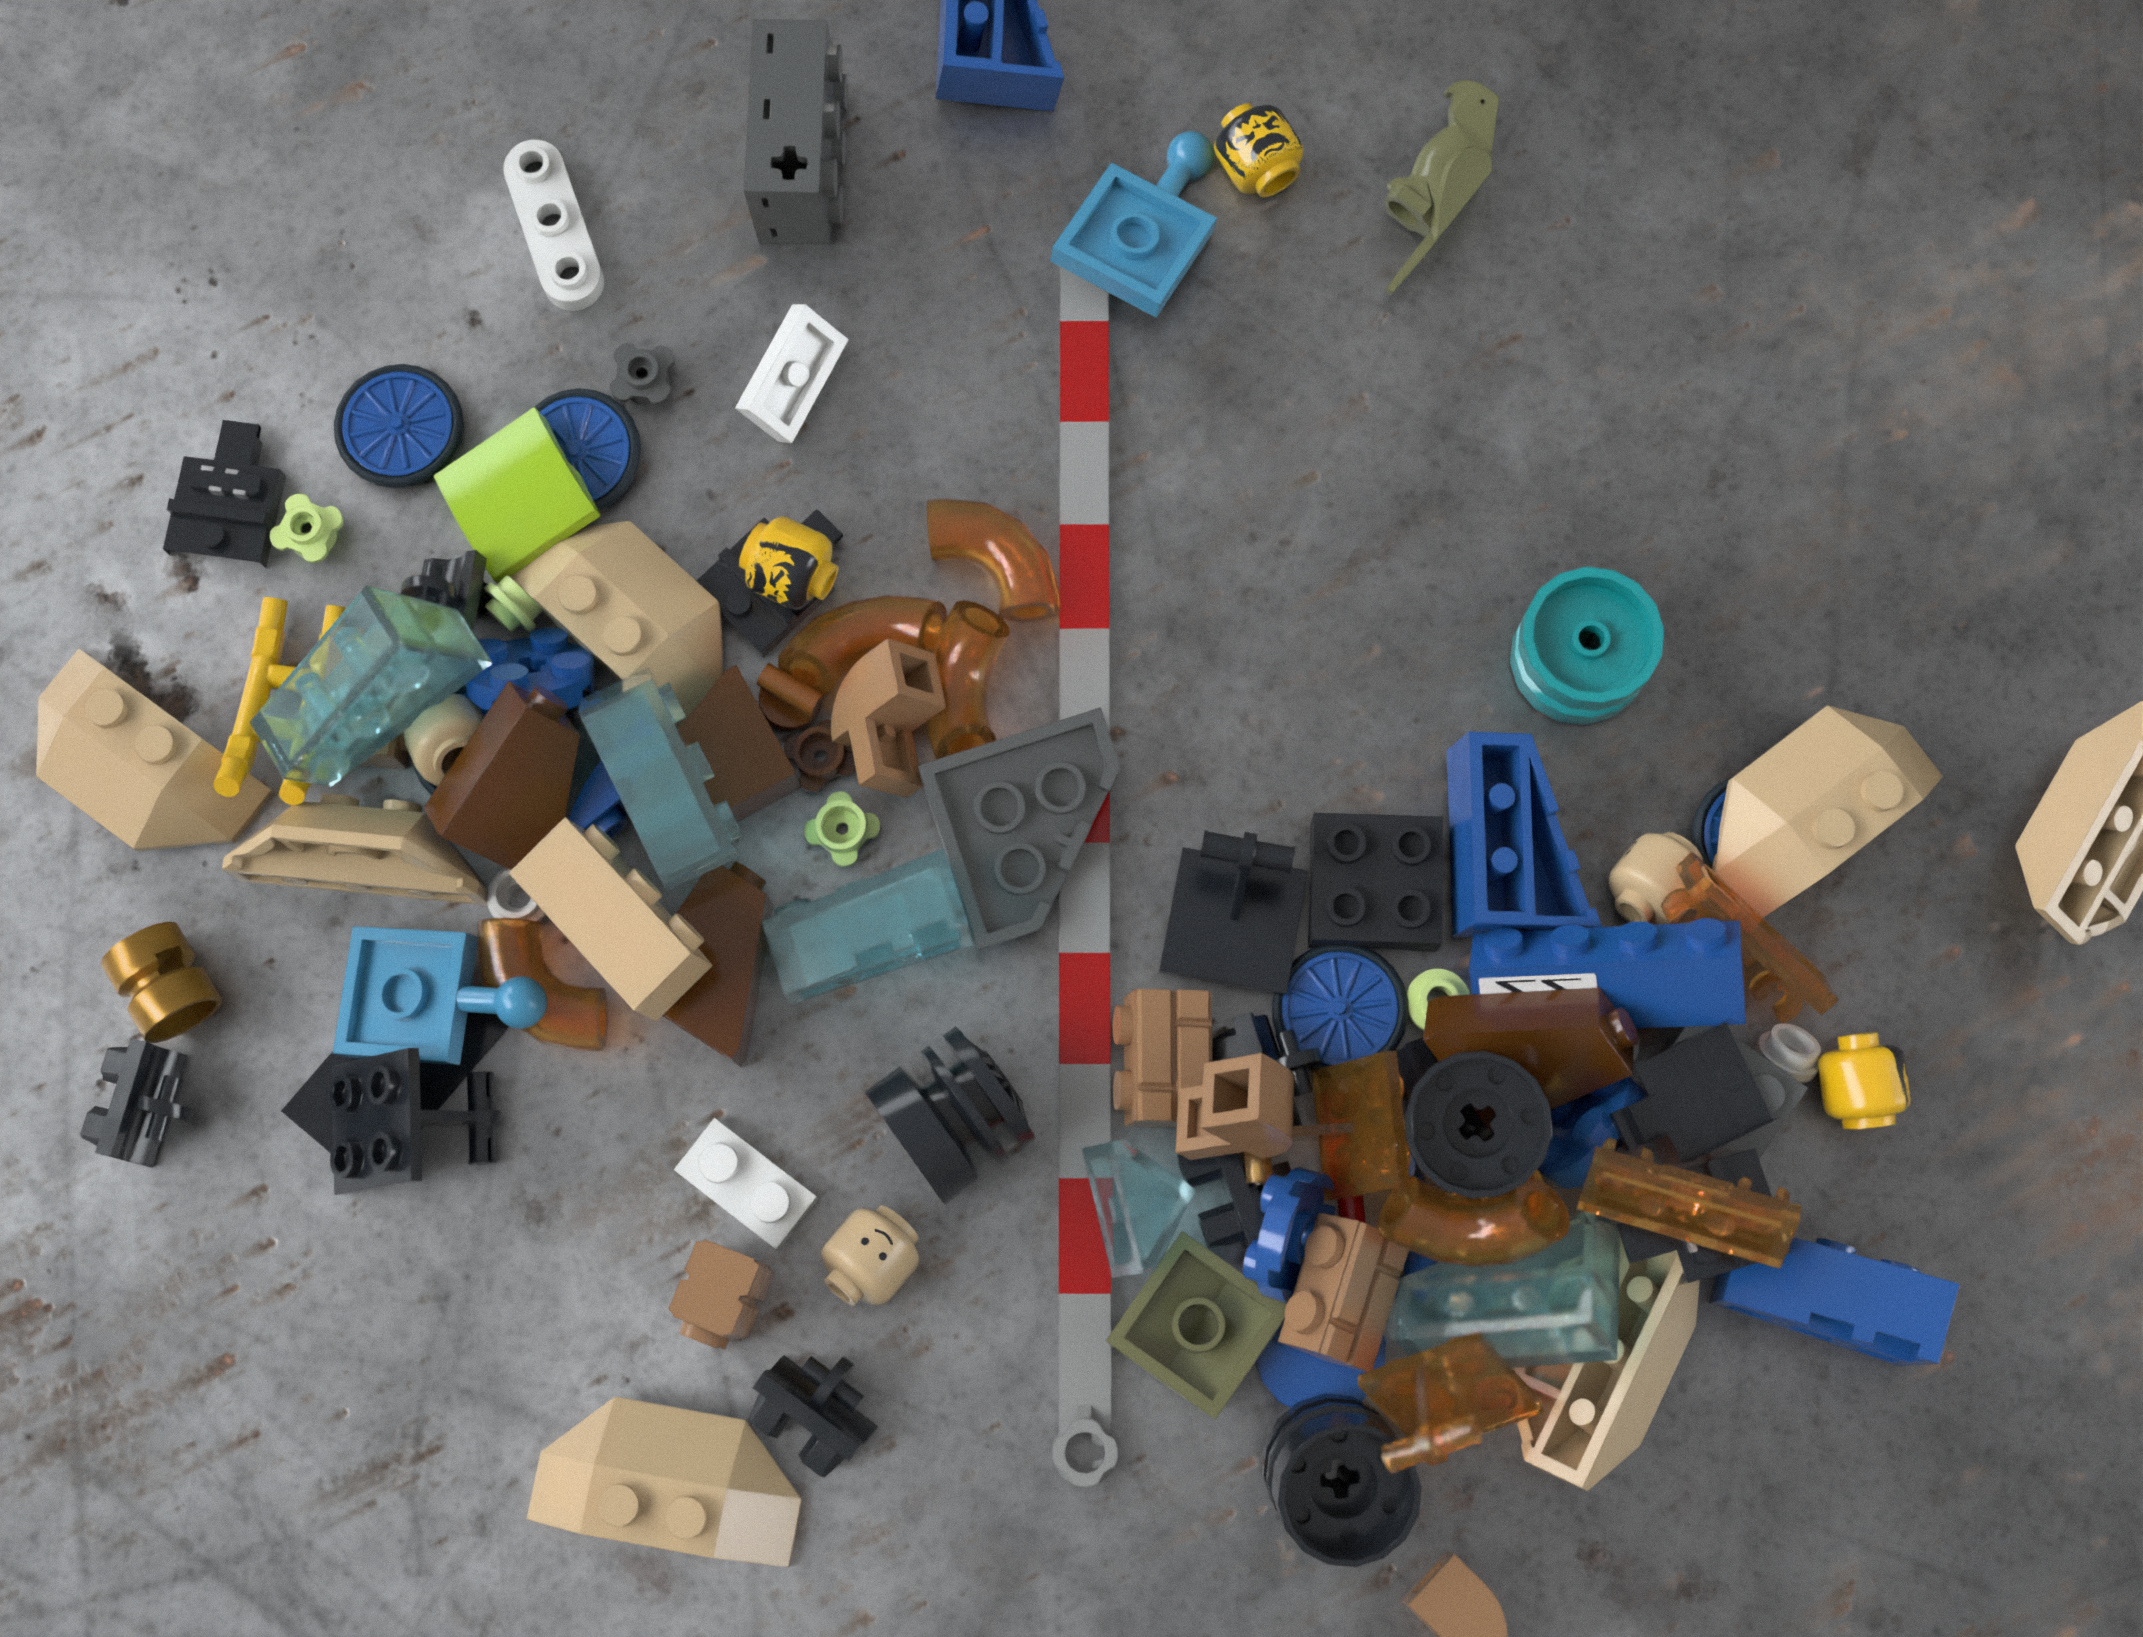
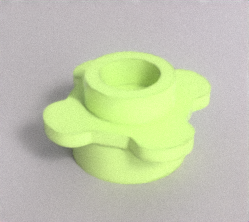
[270,493,343,563]
[804,791,881,867]

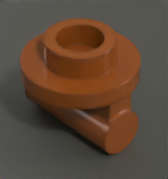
[757,663,824,730]

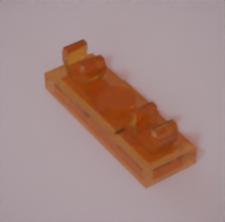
[1661,852,1839,1024]
[1576,1138,1801,1269]

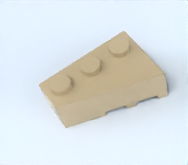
[509,817,713,1021]

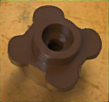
[784,720,856,793]

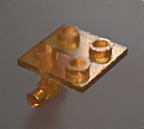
[1244,1051,1411,1201]
[1358,1331,1544,1474]

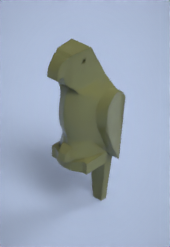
[1384,80,1499,296]

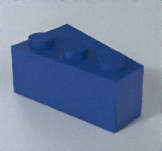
[935,0,1064,112]
[1446,731,1602,938]
[1709,1223,1960,1367]

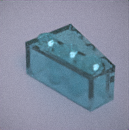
[250,585,493,787]
[578,667,743,892]
[762,848,974,1004]
[1394,1199,1620,1375]

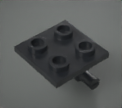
[1159,830,1308,996]
[329,1048,501,1195]

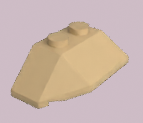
[510,521,723,734]
[36,649,275,851]
[2015,700,2143,945]
[1711,705,1943,925]
[222,794,488,906]
[1507,1217,1699,1491]
[527,1396,802,1567]

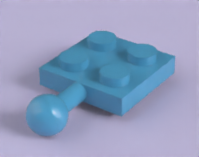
[1050,131,1217,318]
[333,926,547,1065]

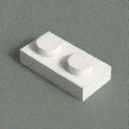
[735,304,849,443]
[674,1118,819,1251]

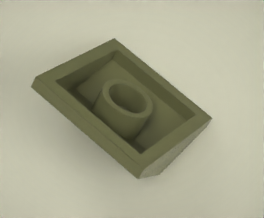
[1106,1231,1286,1420]

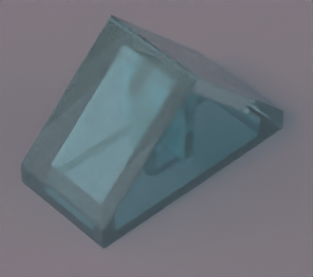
[1082,1139,1196,1278]

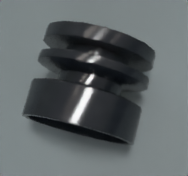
[865,1026,1036,1205]
[1405,1050,1553,1198]
[1261,1394,1422,1567]

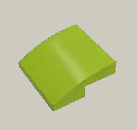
[434,407,601,583]

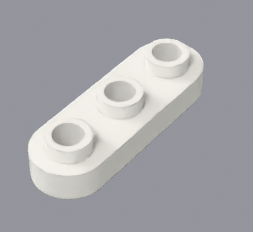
[503,139,604,311]

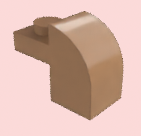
[831,638,946,798]
[1175,1053,1295,1160]
[1401,1551,1507,1637]

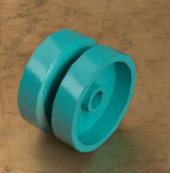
[1510,567,1664,725]

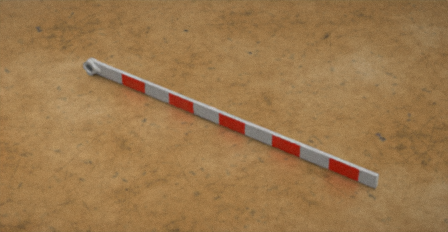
[1051,267,1118,1487]

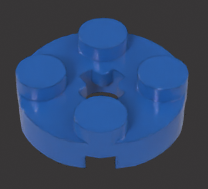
[465,627,595,710]
[1537,1076,1646,1189]
[1243,1167,1336,1303]

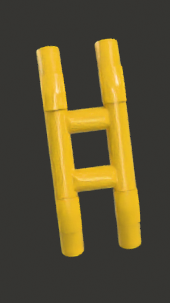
[213,597,351,805]

